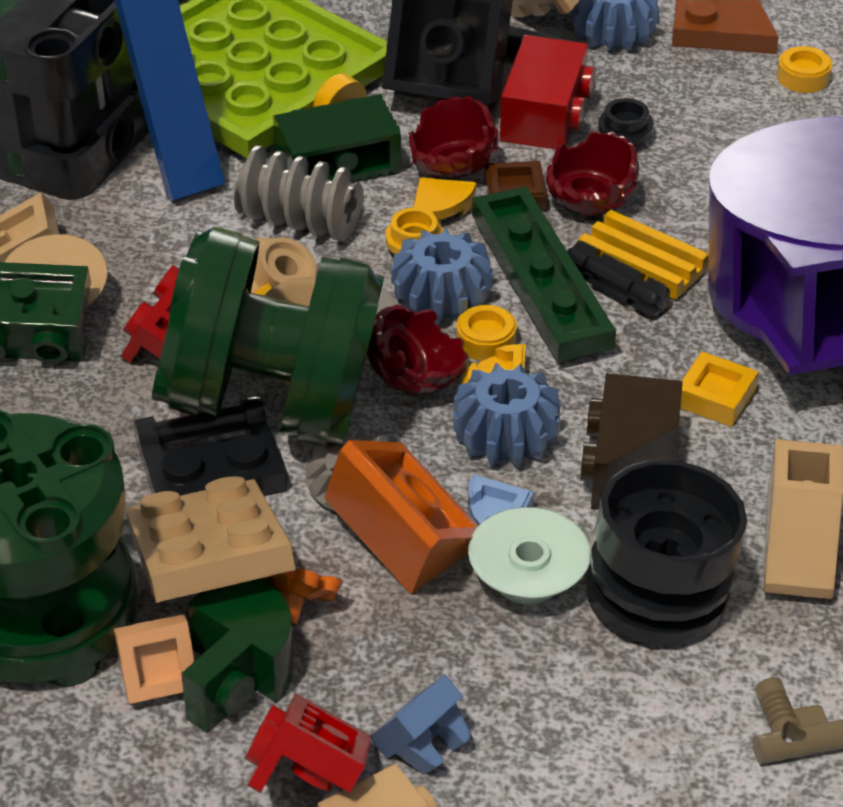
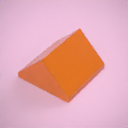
[324,440,479,594]

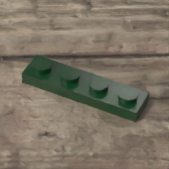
[472,186,616,362]

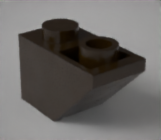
[580,373,683,510]

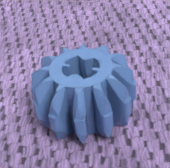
[570,0,660,52]
[391,228,493,325]
[453,363,561,468]

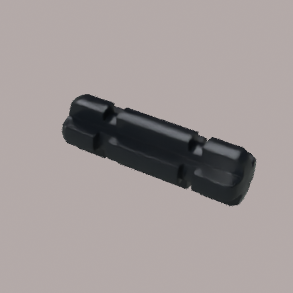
[567,241,671,317]

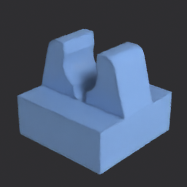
[371,674,470,774]

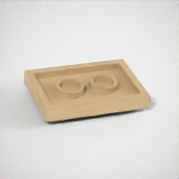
[125,477,296,603]

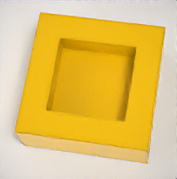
[680,351,759,427]

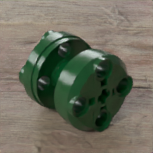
[152,226,384,447]
[0,409,138,687]

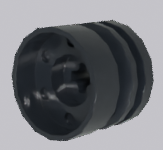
[586,460,748,645]

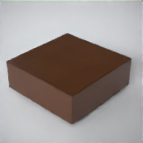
[484,161,547,212]

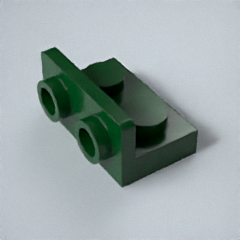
[0,262,91,363]

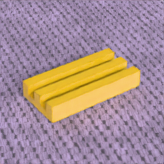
[578,209,708,300]

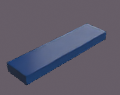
[114,0,225,201]

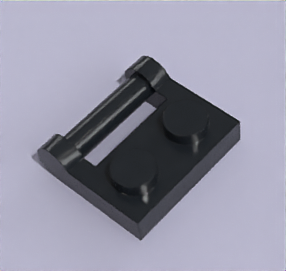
[133,395,287,496]

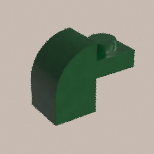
[181,578,294,733]

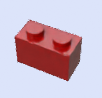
[500,35,595,150]

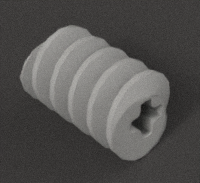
[234,146,364,242]

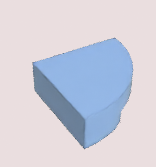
[468,474,534,525]

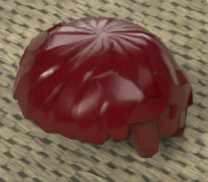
[409,96,499,179]
[546,131,639,216]
[367,305,468,395]

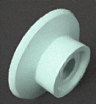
[468,507,591,604]

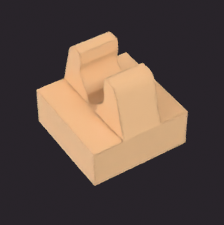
[114,614,194,704]

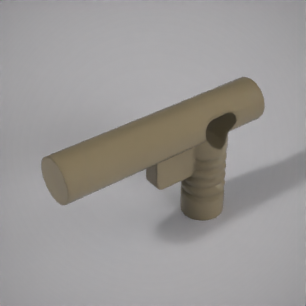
[752,677,843,764]

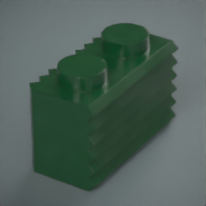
[273,94,401,183]

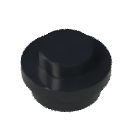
[598,98,654,146]

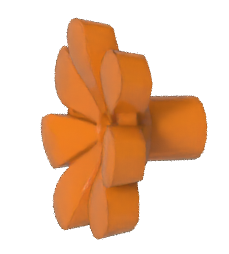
[263,568,343,626]

